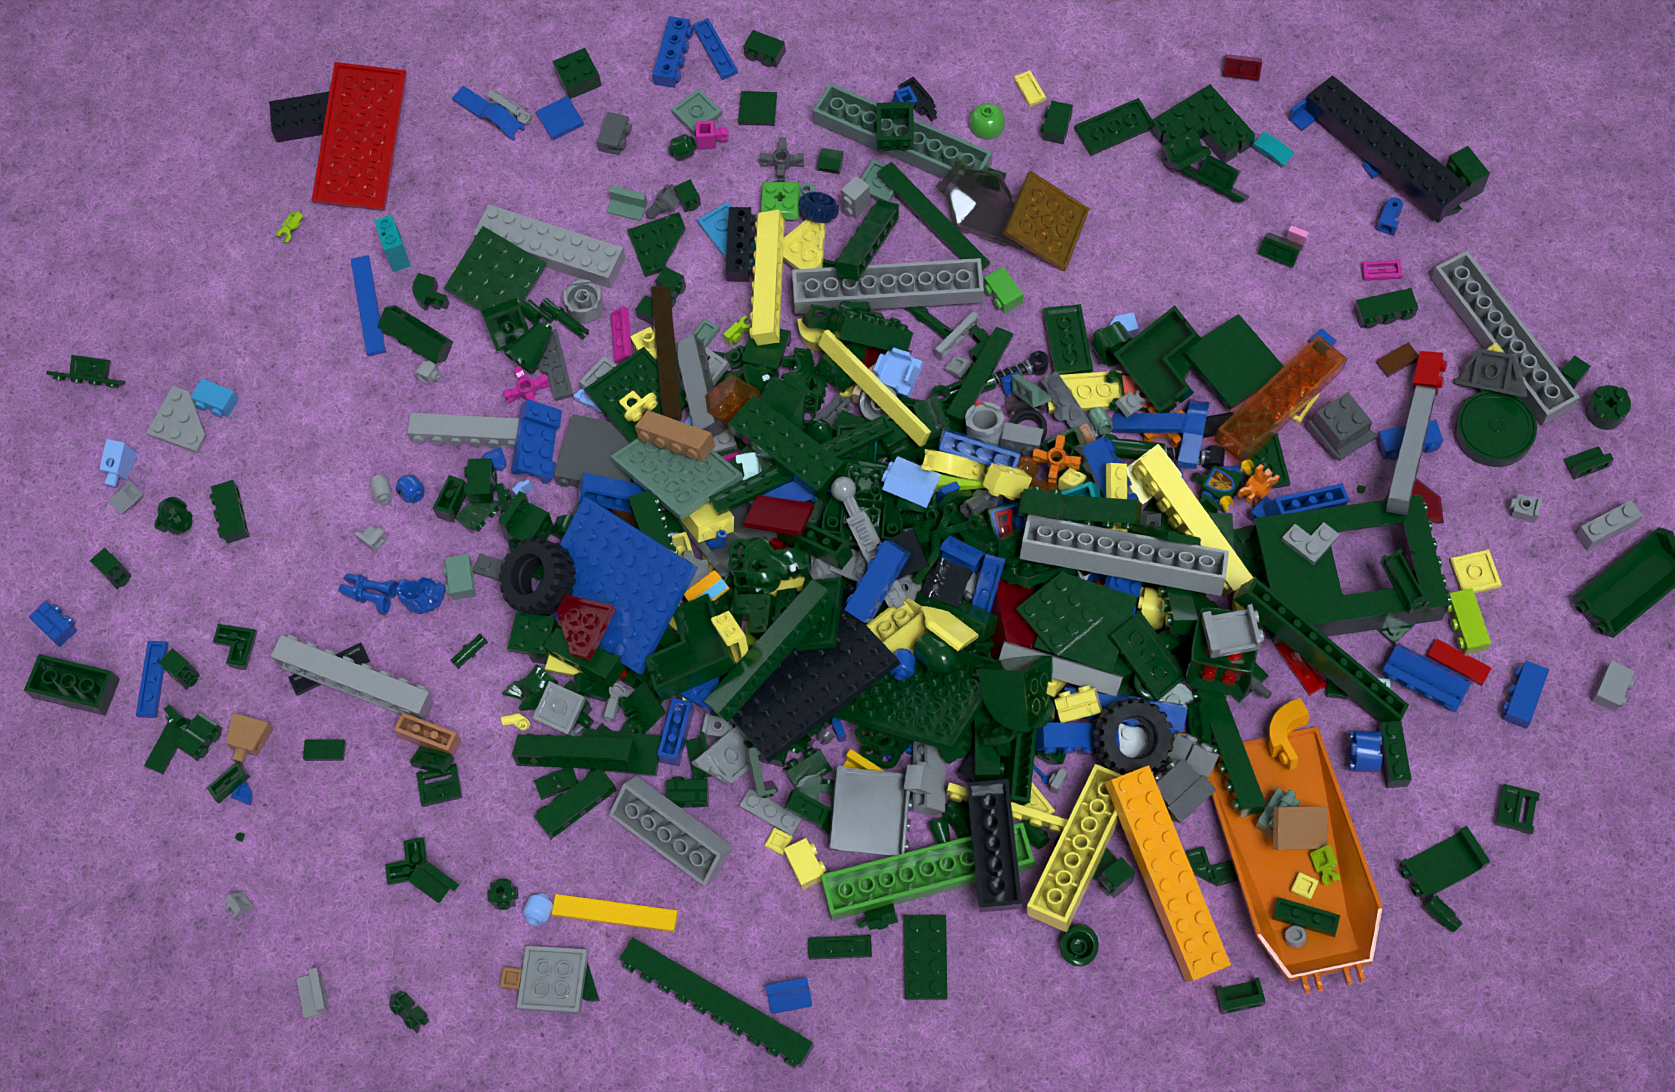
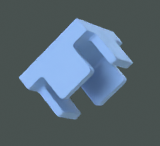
[873,348,924,398]

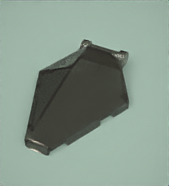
[936,158,1024,250]

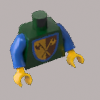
[1193,460,1254,513]

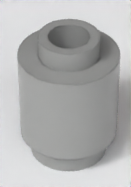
[370,475,393,505]

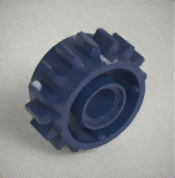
[798,192,839,223]

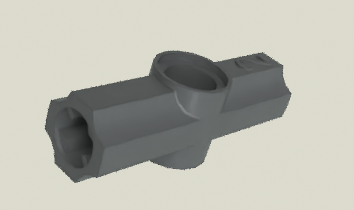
[960,489,1006,519]

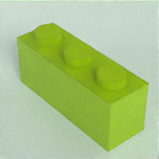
[1447,588,1491,654]

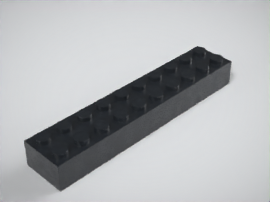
[1305,75,1469,221]

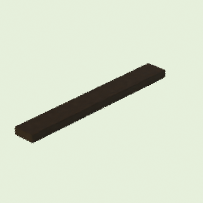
[650,286,682,421]

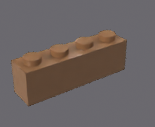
[635,410,715,462]

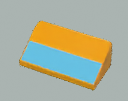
[684,570,730,601]

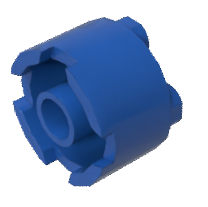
[1347,731,1382,772]

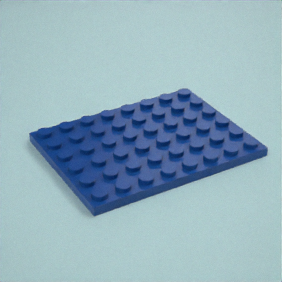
[535,496,698,674]

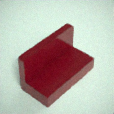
[1223,54,1262,80]

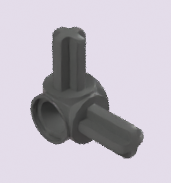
[646,184,680,219]

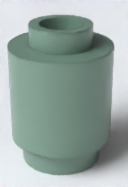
[1087,407,1113,435]

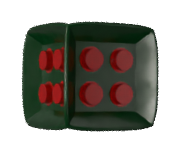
[1186,607,1262,696]

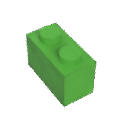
[983,267,1024,314]

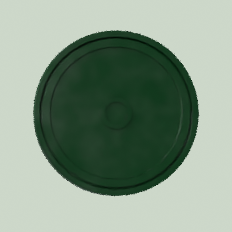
[1455,390,1537,467]

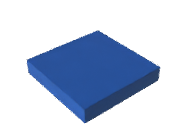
[536,96,584,141]

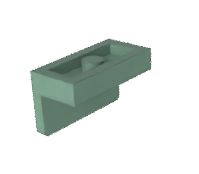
[606,186,648,221]
[1011,373,1052,408]

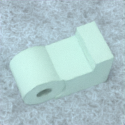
[736,452,760,480]

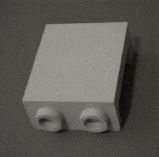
[1202,604,1264,658]

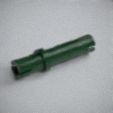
[540,298,589,340]
[904,306,954,338]

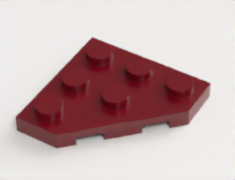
[556,595,616,661]

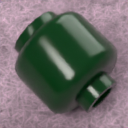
[668,134,697,160]

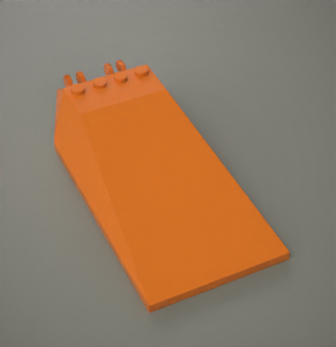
[1205,726,1383,994]

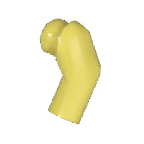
[501,713,530,731]

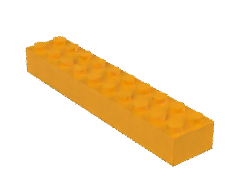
[1105,765,1231,982]

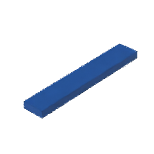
[351,255,386,357]

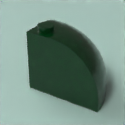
[978,655,1053,732]

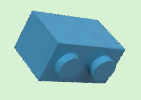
[190,378,239,418]

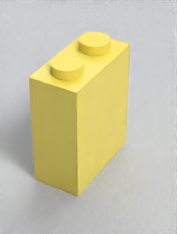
[682,502,734,543]

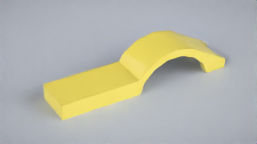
[921,449,988,481]

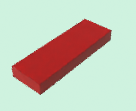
[1427,639,1492,687]
[1275,643,1327,696]

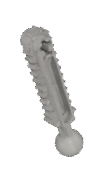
[831,476,908,609]

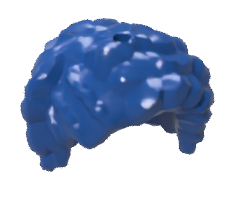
[395,577,445,615]

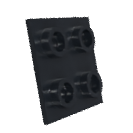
[921,558,972,608]

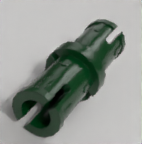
[450,633,488,669]

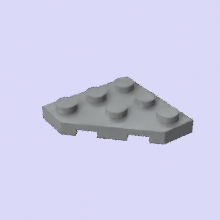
[146,386,207,454]

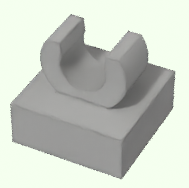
[225,892,254,918]

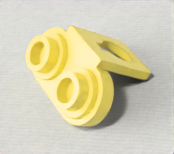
[619,391,658,422]

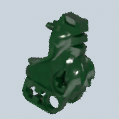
[781,347,827,426]
[728,537,811,594]
[855,725,914,769]

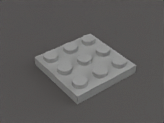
[517,946,589,1014]

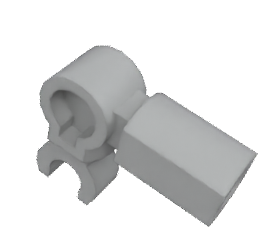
[602,683,636,723]

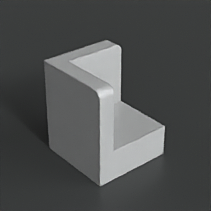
[108,480,143,514]
[355,526,388,553]

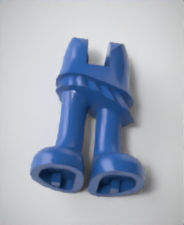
[338,574,399,615]

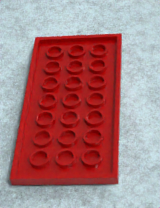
[312,62,407,211]

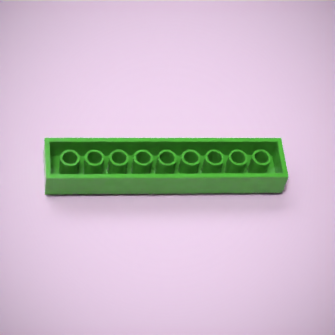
[821,823,1035,921]

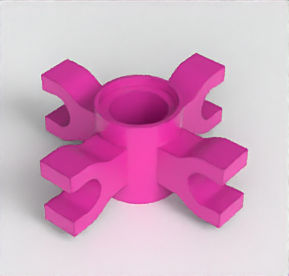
[503,366,550,404]

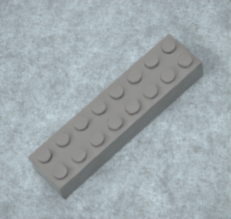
[473,204,626,289]
[271,635,434,721]

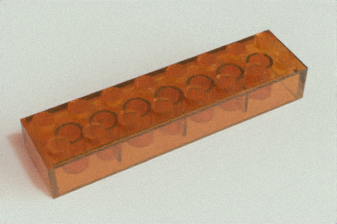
[1214,335,1348,463]

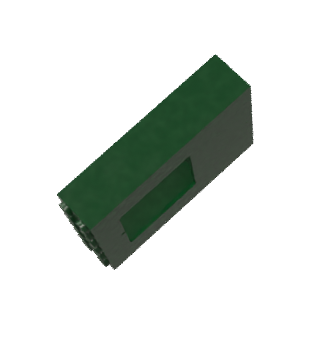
[1250,495,1451,644]

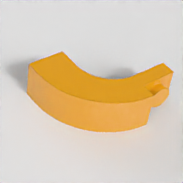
[1268,698,1310,771]

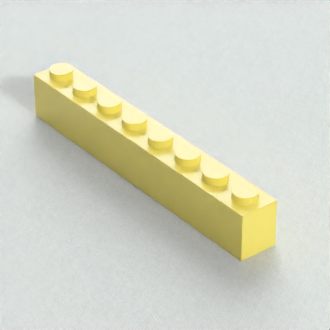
[750,210,785,346]

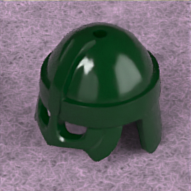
[913,632,960,674]

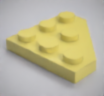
[783,219,826,269]

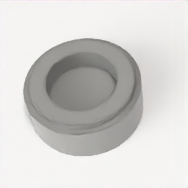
[1284,926,1307,948]

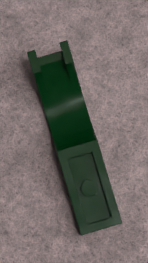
[784,789,831,835]

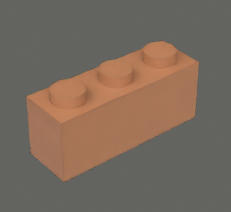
[394,712,461,757]

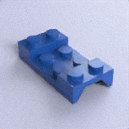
[511,399,562,484]

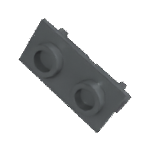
[813,394,852,428]

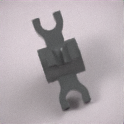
[759,137,804,181]

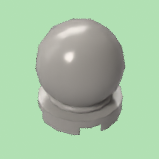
[965,402,1005,445]

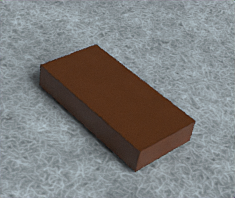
[1376,342,1419,378]

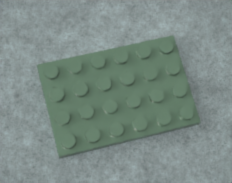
[610,438,743,521]

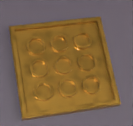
[1003,171,1090,271]

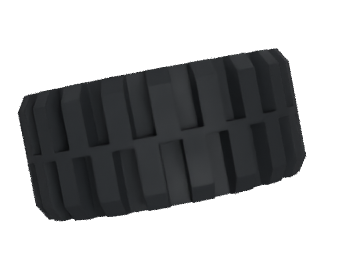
[499,538,576,616]
[1091,698,1174,775]

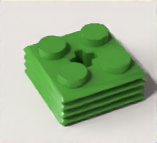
[761,182,800,220]

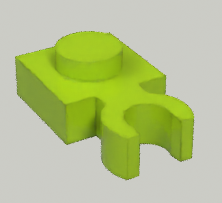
[1310,845,1340,885]

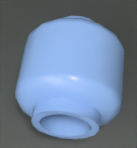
[523,893,553,926]

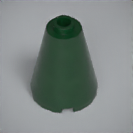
[503,321,553,374]

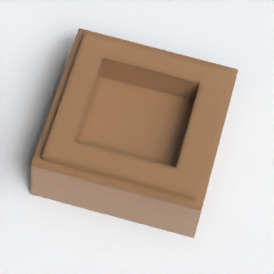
[499,966,522,991]

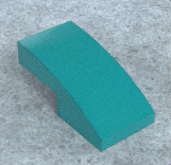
[1252,132,1295,168]

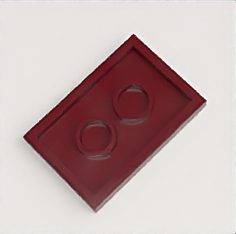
[744,495,814,536]

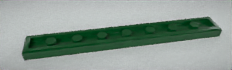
[877,161,990,271]

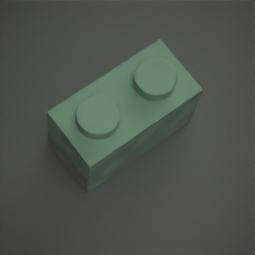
[443,554,476,600]

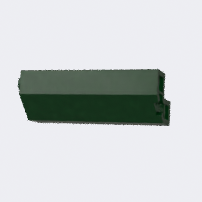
[1572,527,1675,638]

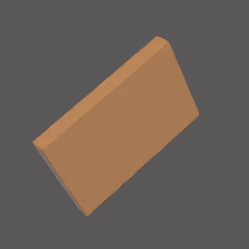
[1273,806,1328,850]

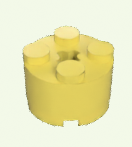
[1136,587,1166,631]

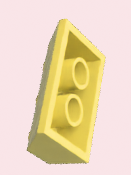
[867,598,930,653]

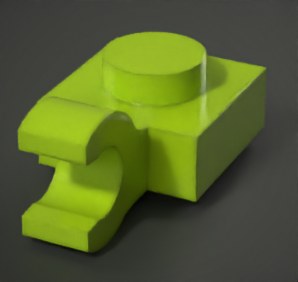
[275,211,303,243]
[723,315,752,347]

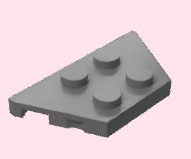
[691,726,749,784]

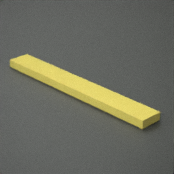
[818,330,931,447]

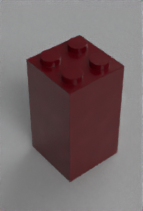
[990,579,1040,660]

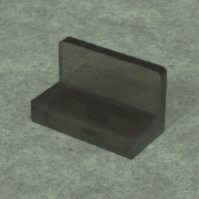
[1005,395,1046,418]

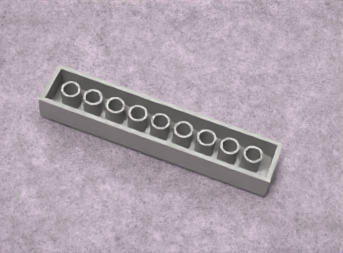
[1431,251,1580,425]
[792,258,984,314]
[1020,514,1229,596]

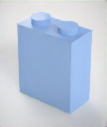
[882,456,941,508]

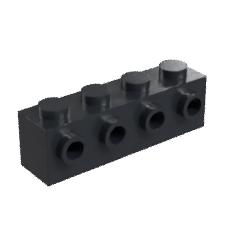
[726,207,756,281]

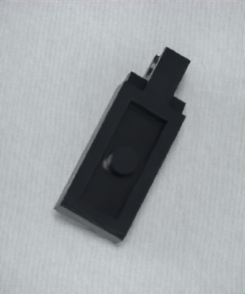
[898,77,937,121]

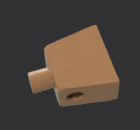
[226,713,273,764]

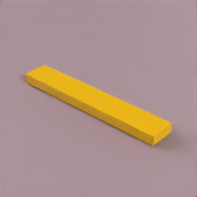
[552,894,678,932]

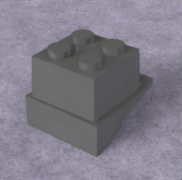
[1306,392,1378,461]
[1153,758,1216,823]

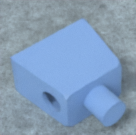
[100,439,138,487]

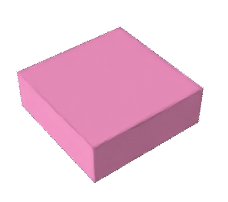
[1287,226,1308,246]

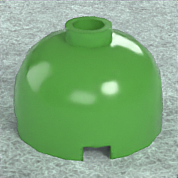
[969,103,1005,140]

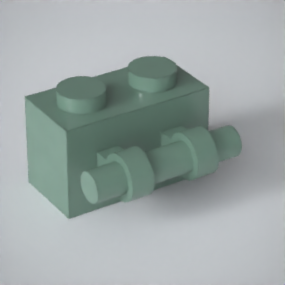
[1255,788,1300,838]

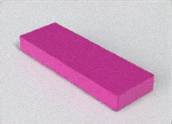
[611,306,632,364]

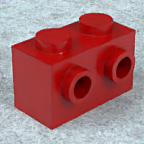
[1413,351,1447,395]

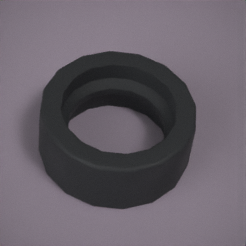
[1011,409,1047,441]

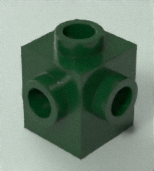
[487,878,518,910]

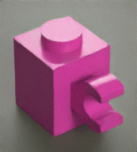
[696,120,729,149]

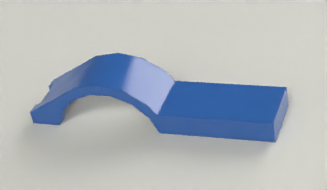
[452,85,525,141]
[1177,399,1209,469]

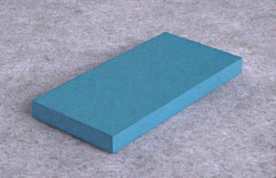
[697,202,756,265]

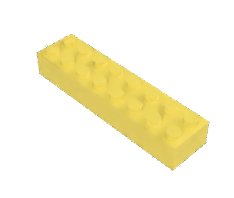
[1133,446,1253,596]
[1027,764,1123,932]

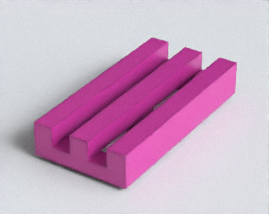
[1361,260,1403,281]

